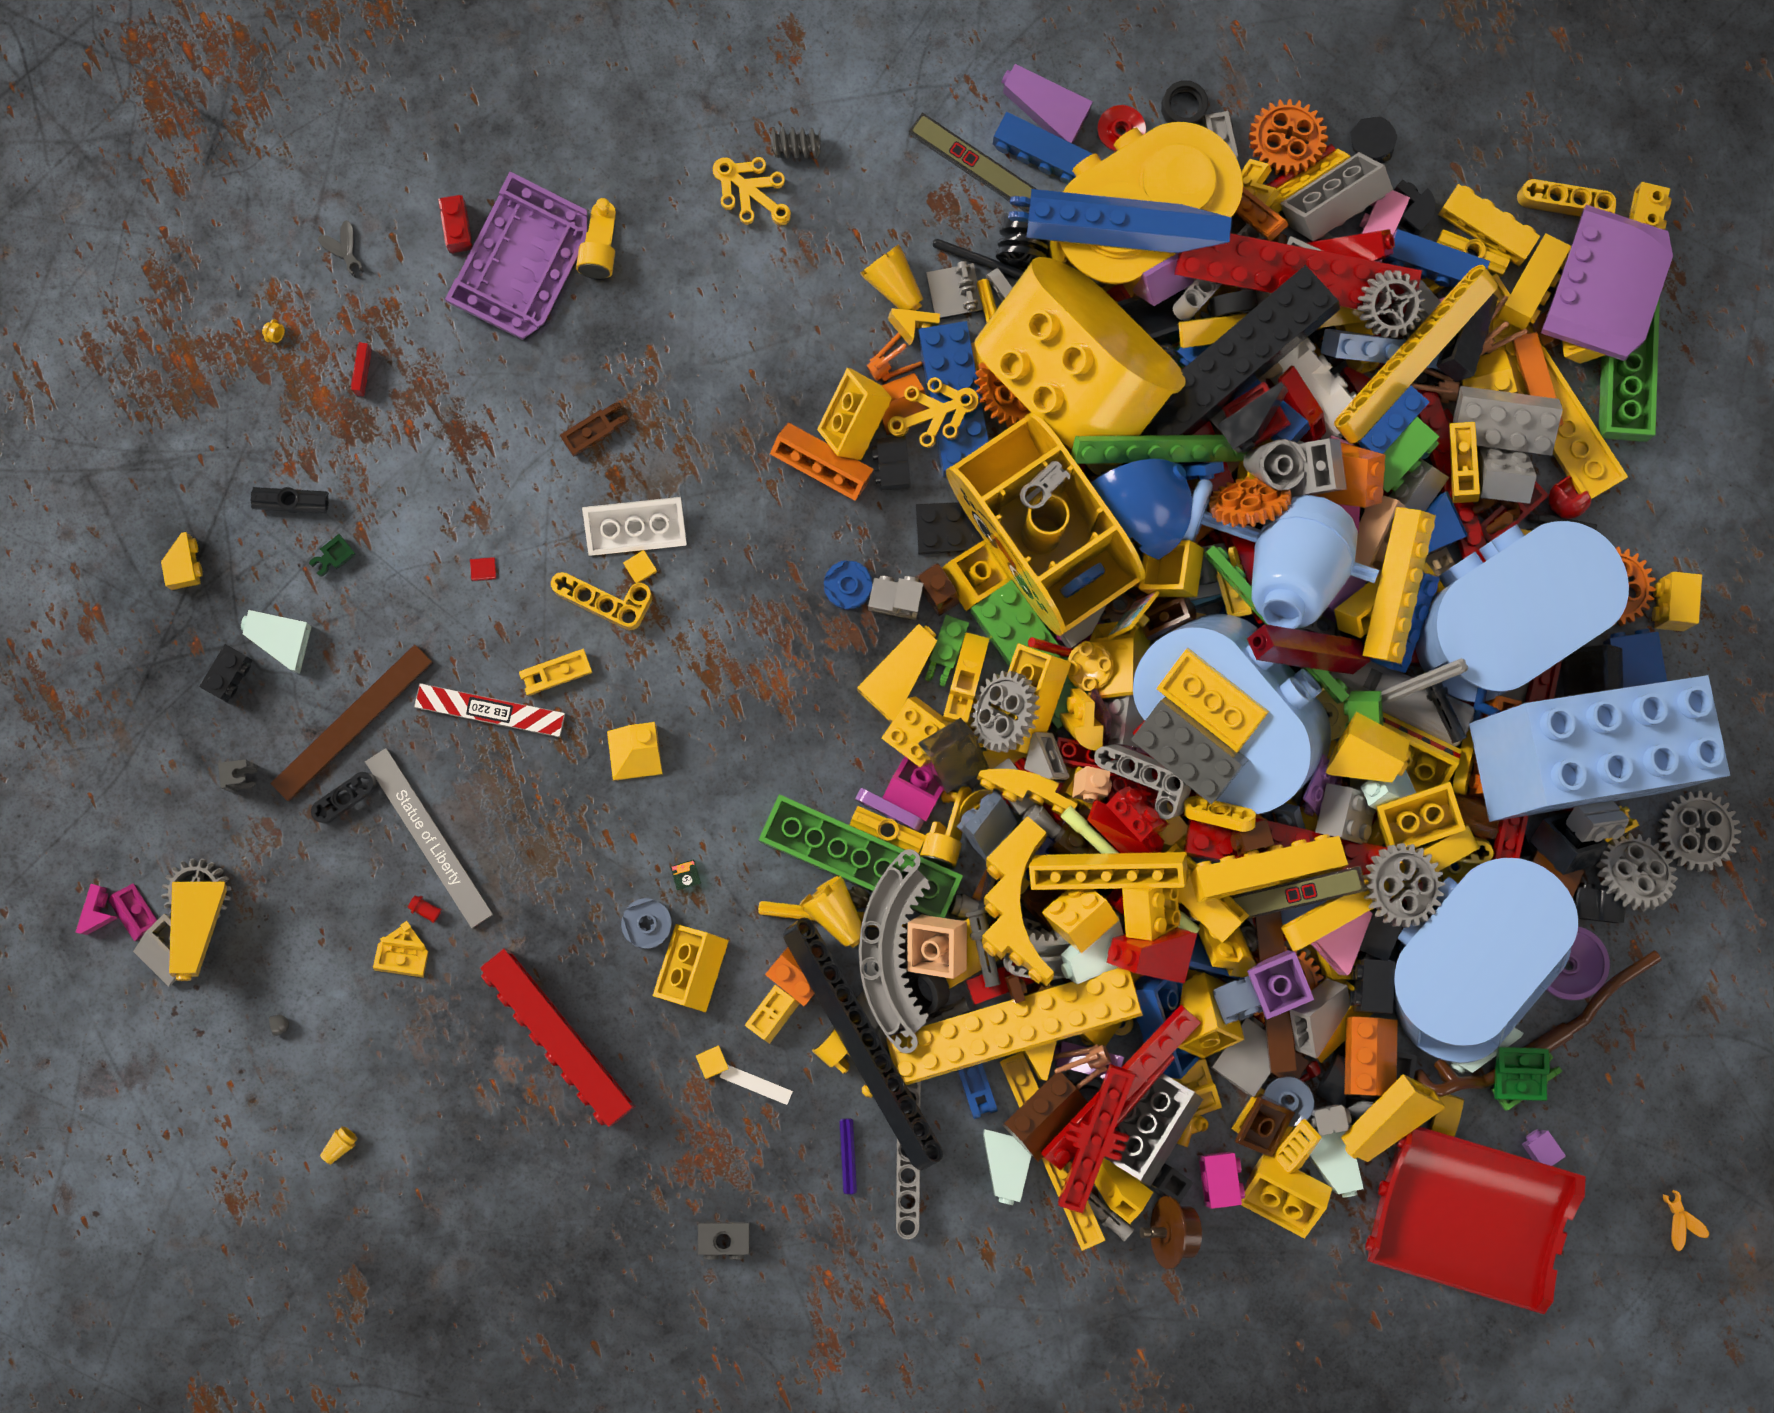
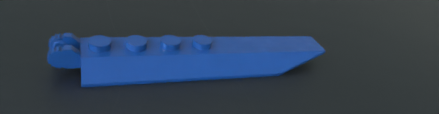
[1008,189,1232,253]

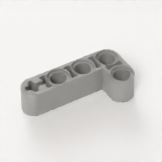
[1094,744,1191,819]

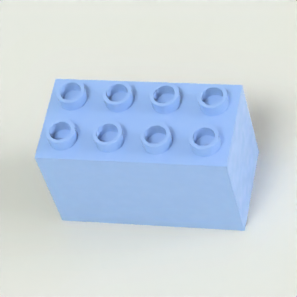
[1469,675,1730,822]

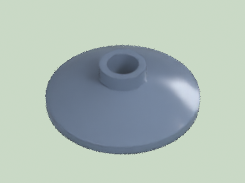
[1264,1076,1314,1126]

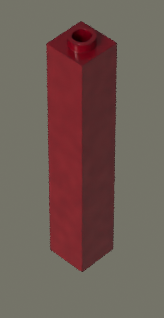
[1247,624,1371,675]

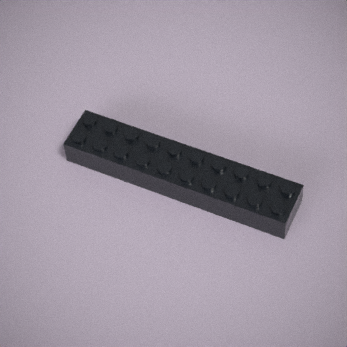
[1139,265,1340,436]

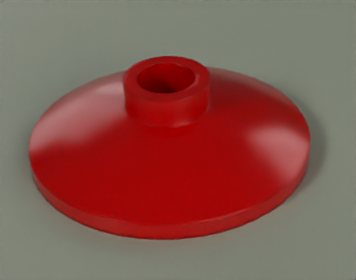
[1098,105,1146,152]

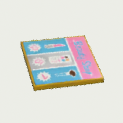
[1107,591,1160,639]

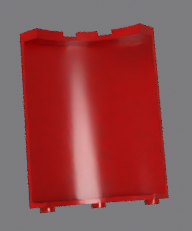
[1365,1126,1586,1314]

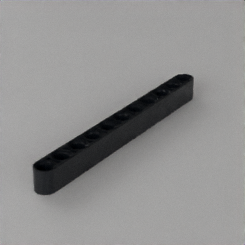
[783,917,943,1170]

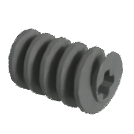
[771,127,821,159]

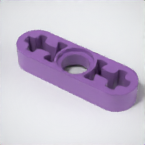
[855,788,925,832]

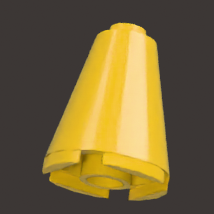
[860,244,923,311]
[800,876,862,948]

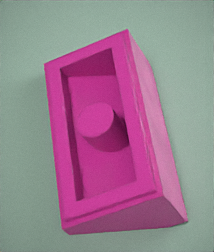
[108,883,157,941]

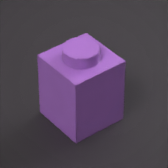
[1522,1129,1566,1166]

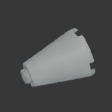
[1243,439,1306,490]

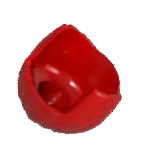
[1548,475,1591,519]

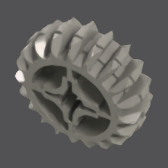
[1357,270,1425,338]
[161,859,231,918]

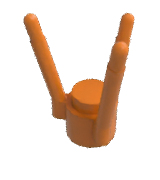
[866,333,923,382]

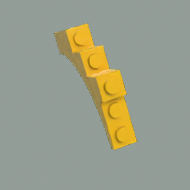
[982,816,1054,986]

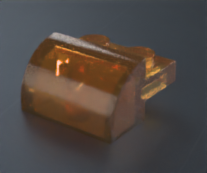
[1454,792,1499,840]

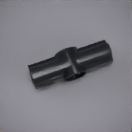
[250,487,329,514]

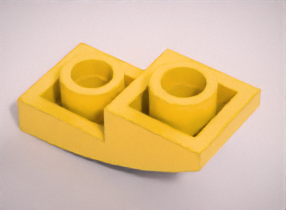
[1428,1094,1464,1137]

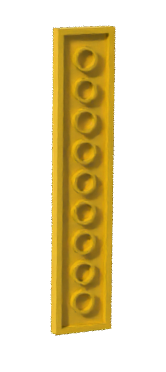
[1489,273,1628,499]
[886,968,1143,1085]

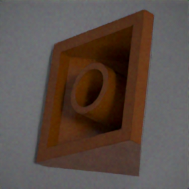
[1235,1093,1295,1157]

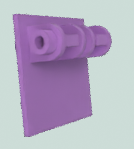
[1303,754,1343,817]

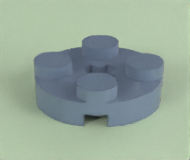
[621,898,672,949]

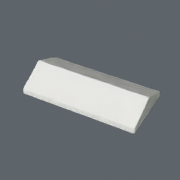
[582,497,687,556]

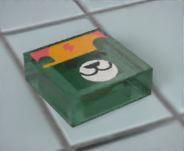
[670,859,701,891]

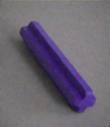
[840,1118,857,1194]

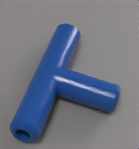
[1472,687,1501,722]

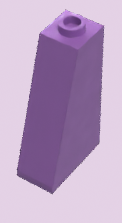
[1001,64,1093,144]

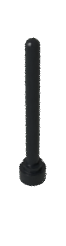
[932,239,1025,279]

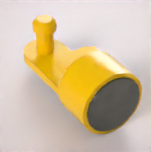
[576,198,616,279]
[920,786,972,869]
[812,1025,873,1098]

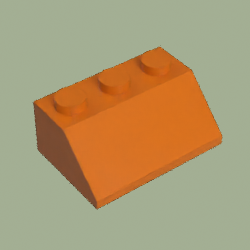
[1345,1016,1398,1096]

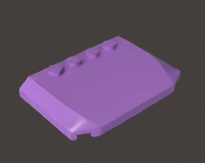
[445,172,587,340]
[1541,204,1673,361]

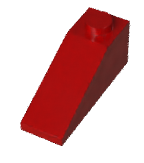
[1087,800,1165,853]

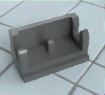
[218,759,258,793]

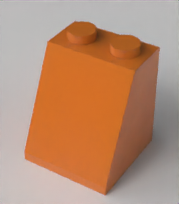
[1313,442,1385,508]

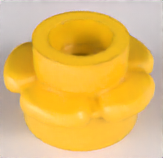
[262,319,285,343]

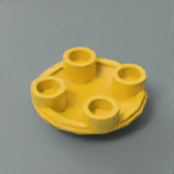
[1067,641,1113,691]

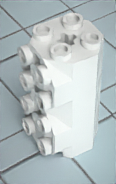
[1269,337,1357,439]

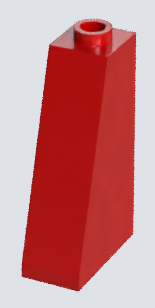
[1307,229,1395,262]

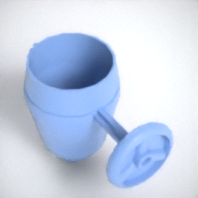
[1182,479,1379,629]

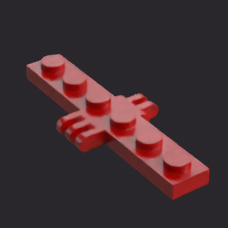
[1058,1064,1135,1214]

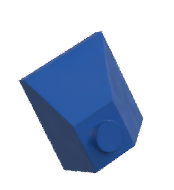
[1425,491,1468,556]

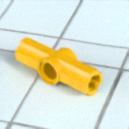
[1437,229,1511,277]
[849,806,926,854]

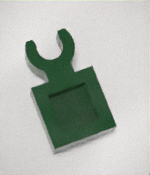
[309,534,356,577]

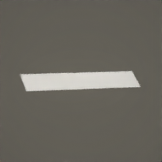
[720,1065,793,1105]

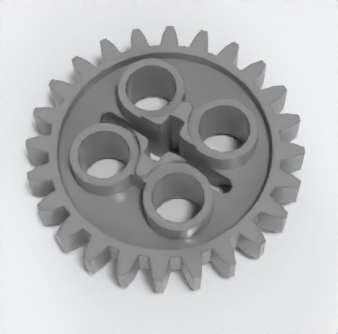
[970,670,1040,753]
[1657,791,1741,872]
[1596,833,1678,912]
[1362,843,1445,928]

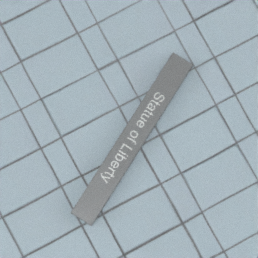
[365,748,494,929]

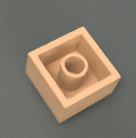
[907,915,967,979]

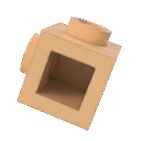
[1073,766,1112,803]

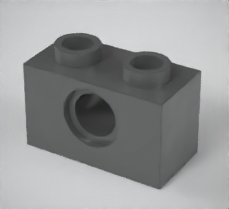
[698,1222,750,1260]

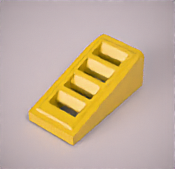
[1273,1119,1322,1174]

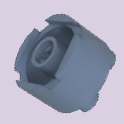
[1213,976,1263,1025]

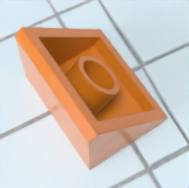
[881,373,929,435]

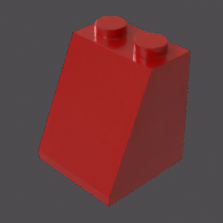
[1106,927,1197,984]

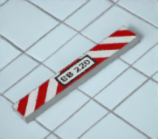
[414,683,566,738]

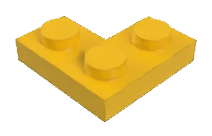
[1241,159,1278,207]

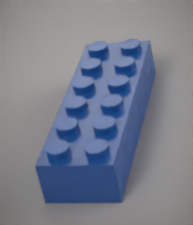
[918,321,989,477]

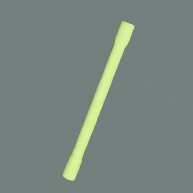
[1060,806,1200,933]

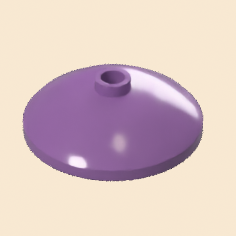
[1546,926,1610,1000]

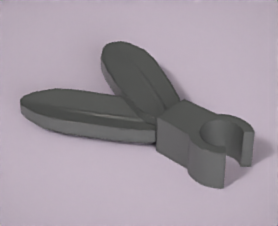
[318,220,364,277]

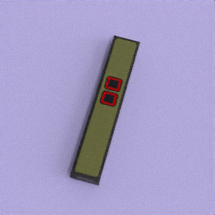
[909,112,1036,212]
[1231,866,1367,919]

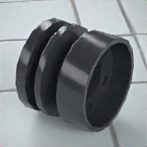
[996,212,1049,268]

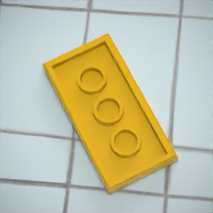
[1156,648,1269,752]

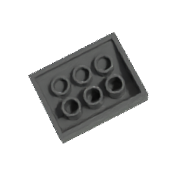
[1104,1073,1203,1187]

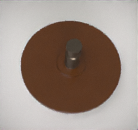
[1140,1196,1202,1269]

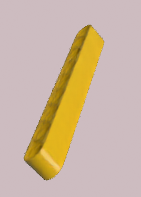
[1334,265,1498,444]
[1281,825,1479,951]

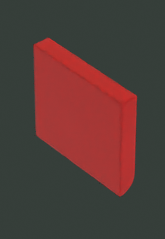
[470,557,496,581]

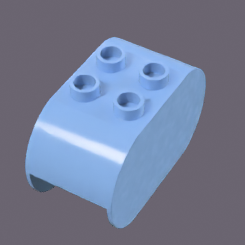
[1415,521,1629,702]
[1133,614,1331,814]
[1394,858,1578,1063]

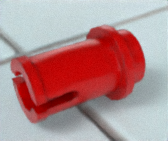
[408,895,442,923]

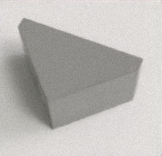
[1024,732,1069,780]

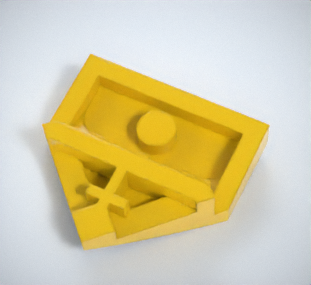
[373,921,428,978]

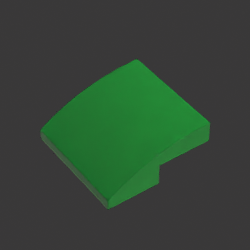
[1494,1047,1550,1101]

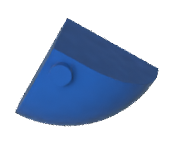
[1091,459,1192,560]

